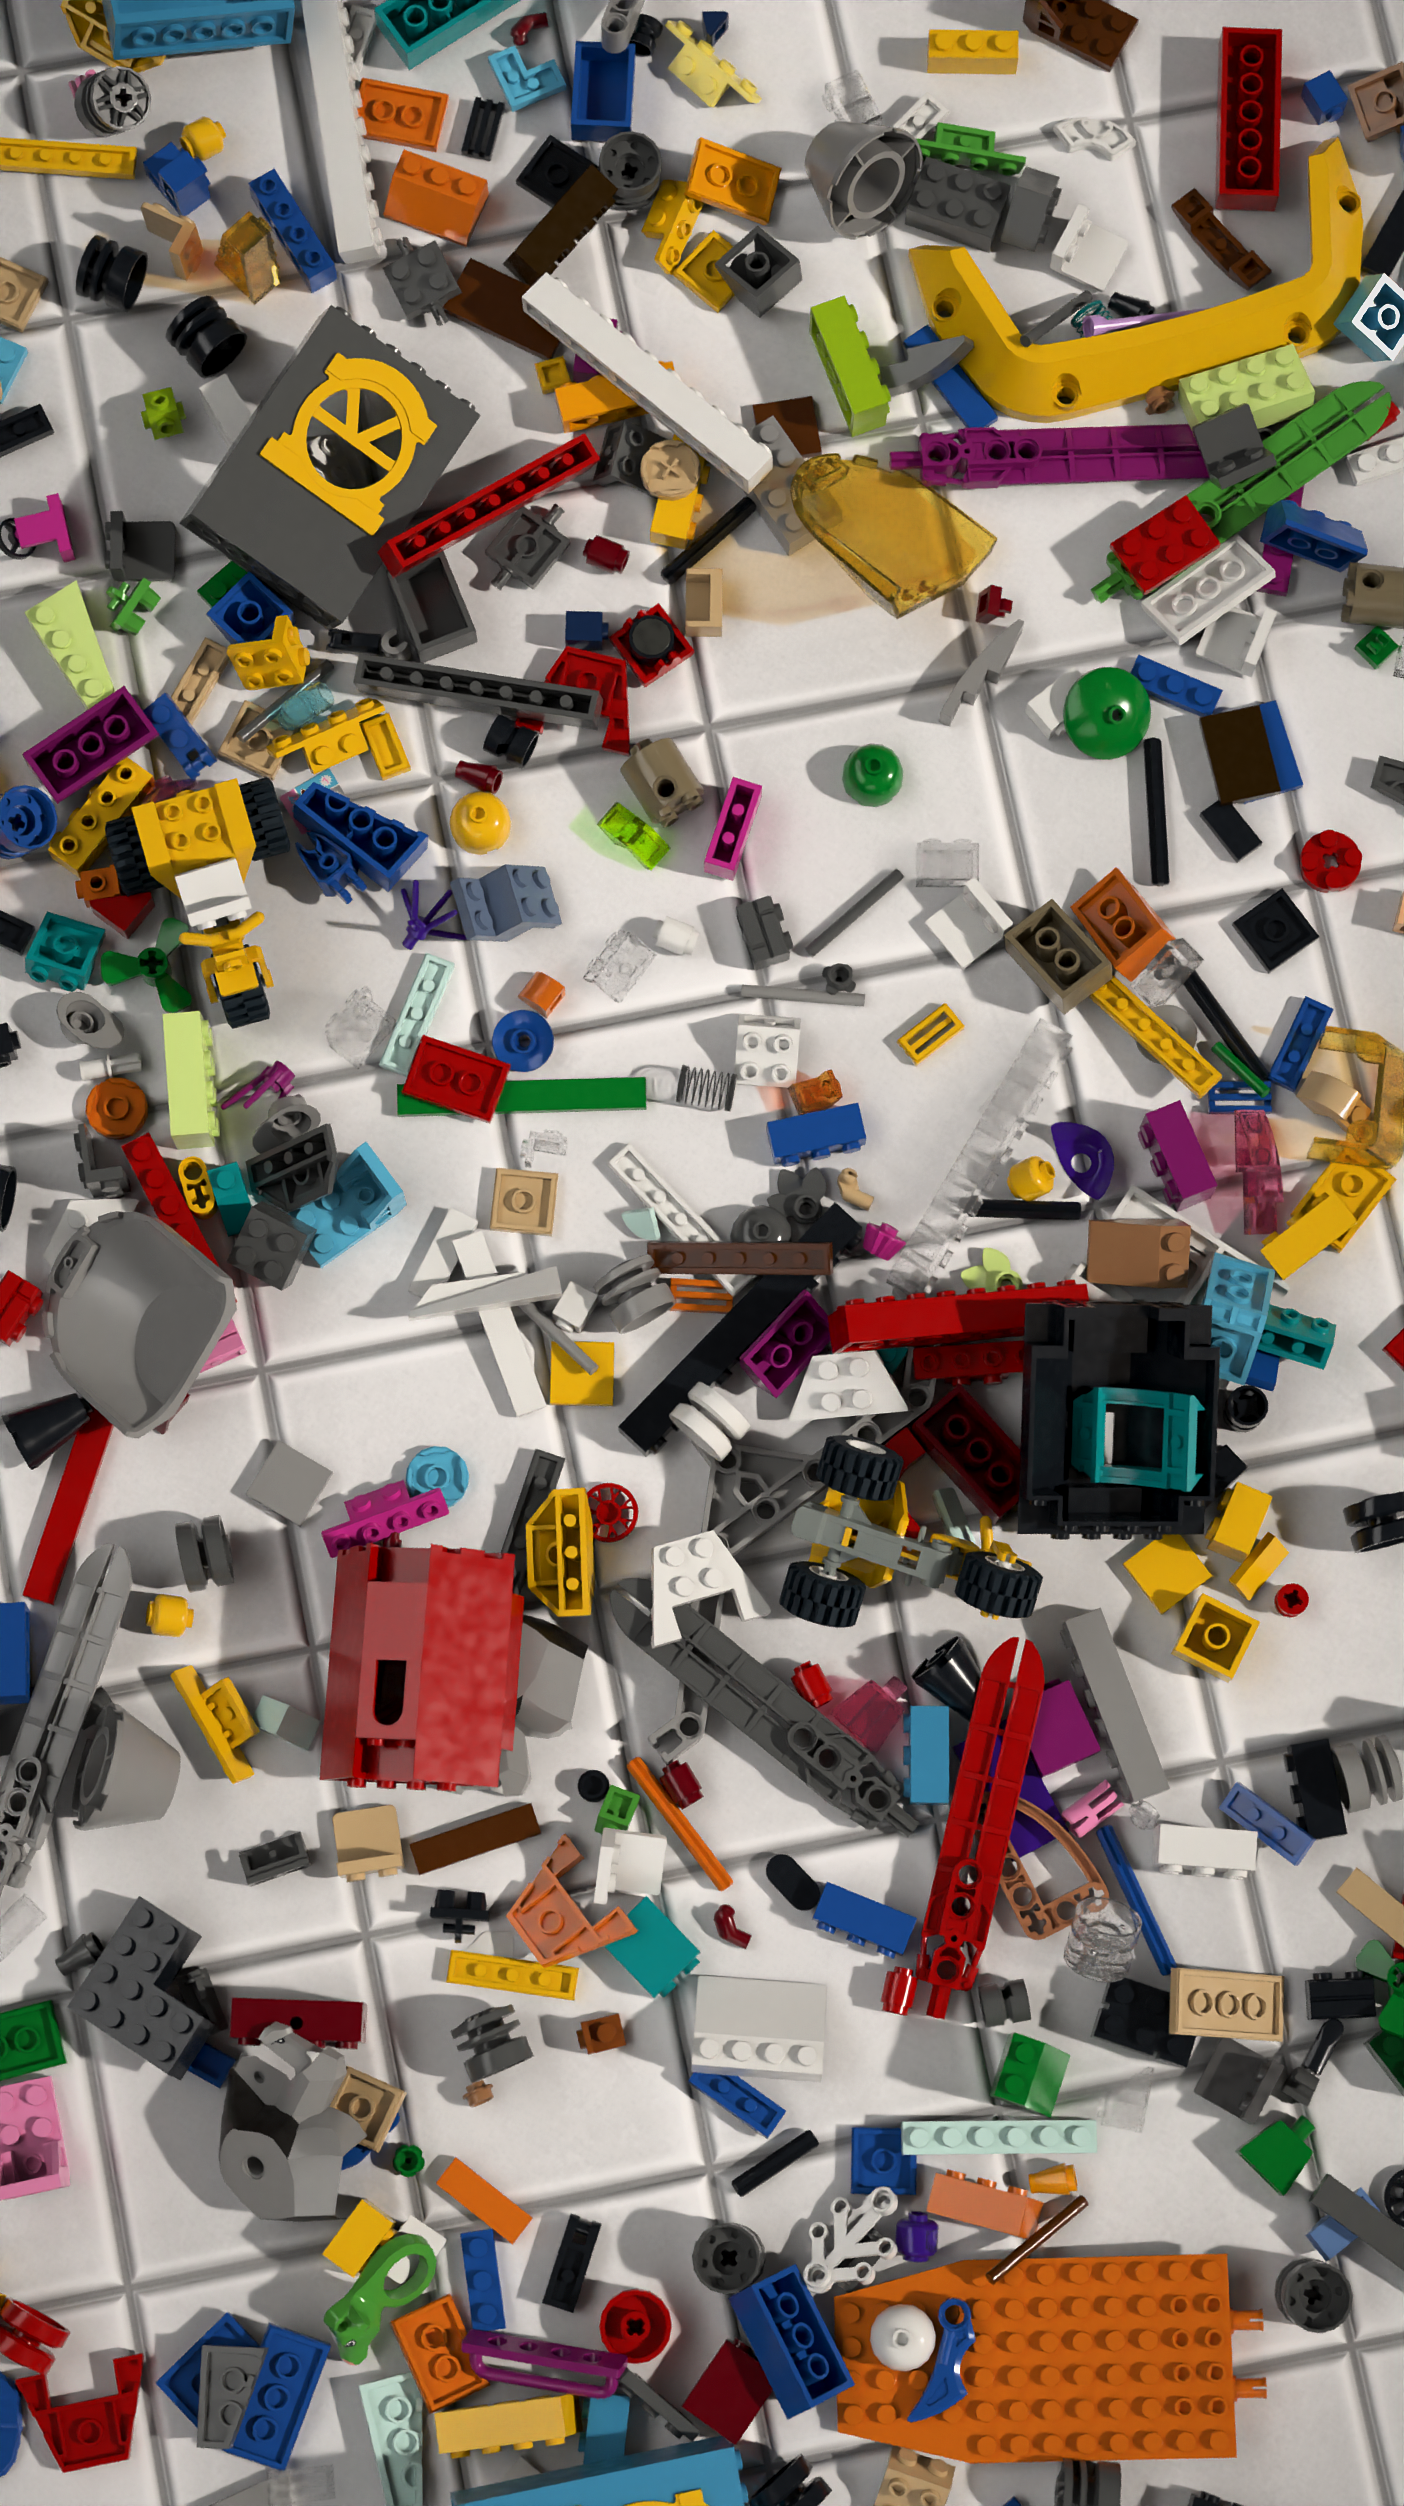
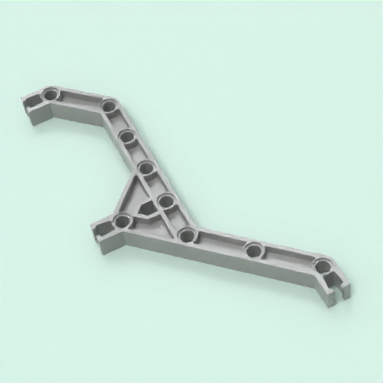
[648,1270,941,1765]

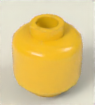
[179,116,226,162]
[1007,1156,1055,1201]
[145,1594,194,1638]

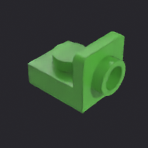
[594,1785,641,1835]

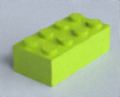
[809,295,891,437]

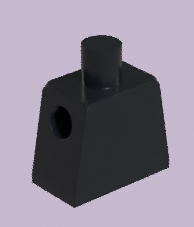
[1205,1444,1248,1509]

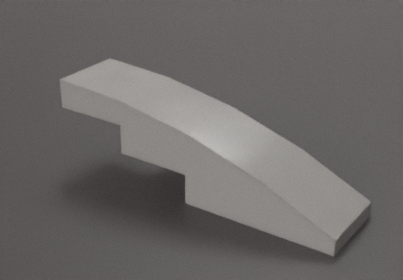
[939,619,1024,727]

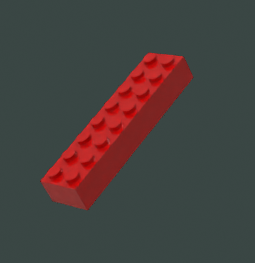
[827,1280,1089,1354]

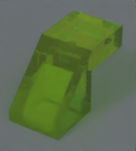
[596,802,670,871]

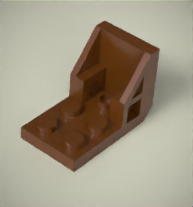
[1022,0,1139,72]

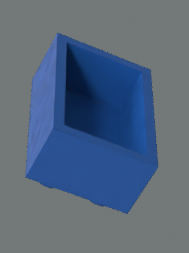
[571,41,636,142]

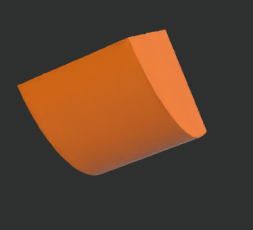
[517,972,566,1018]

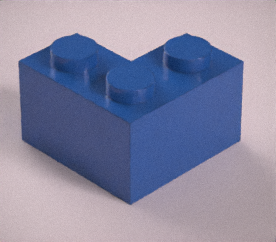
[143,141,211,216]

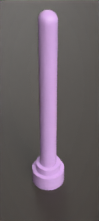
[1082,308,1209,337]

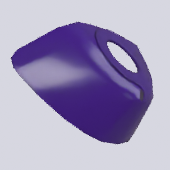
[1051,1122,1114,1200]

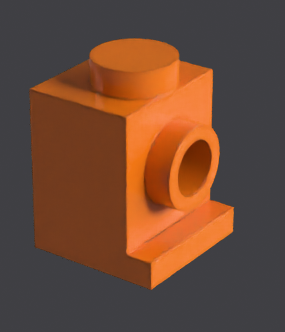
[75,864,123,908]

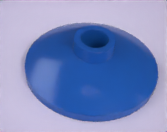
[492,1010,554,1072]

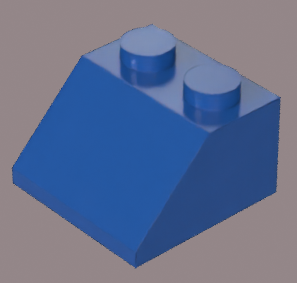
[206,571,296,644]

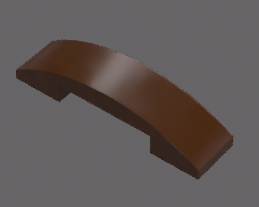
[1171,188,1272,291]

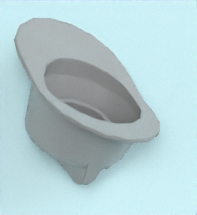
[56,992,124,1049]
[252,1094,321,1154]

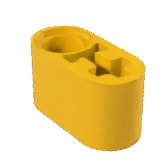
[178,1156,218,1220]

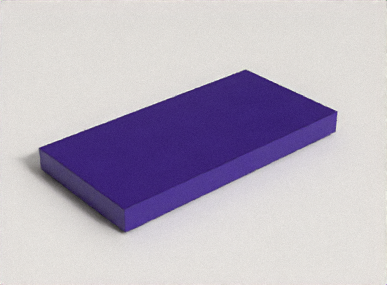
[952,1719,1070,1862]

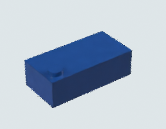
[728,2264,855,2420]

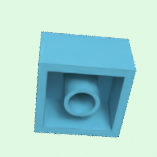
[1333,273,1404,362]

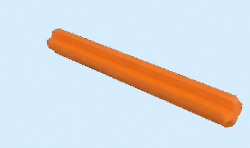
[626,1756,733,1892]

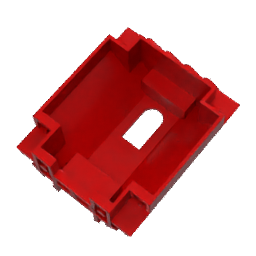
[319,1543,524,1792]

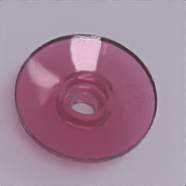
[140,775,197,805]

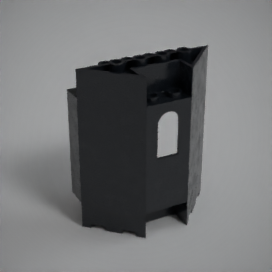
[1018,1298,1220,1540]

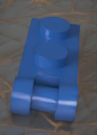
[143,693,217,780]

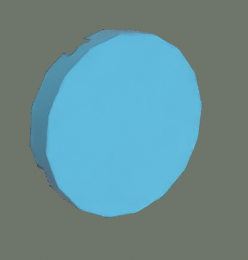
[406,1446,469,1508]

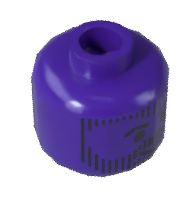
[895,2211,939,2262]

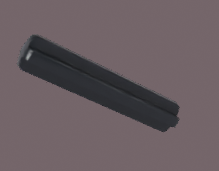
[731,2130,819,2197]

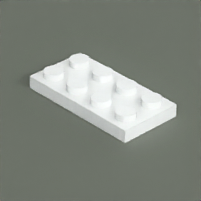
[1141,534,1276,646]

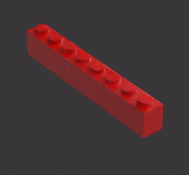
[377,433,600,578]

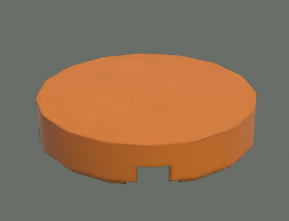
[86,1077,149,1140]

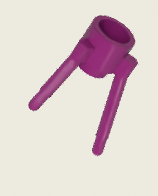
[220,1060,295,1110]

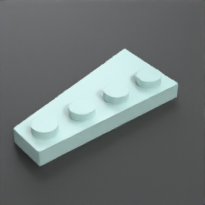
[358,2371,423,2506]

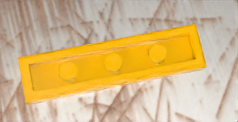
[446,1950,579,2001]

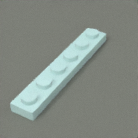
[901,2120,1097,2155]

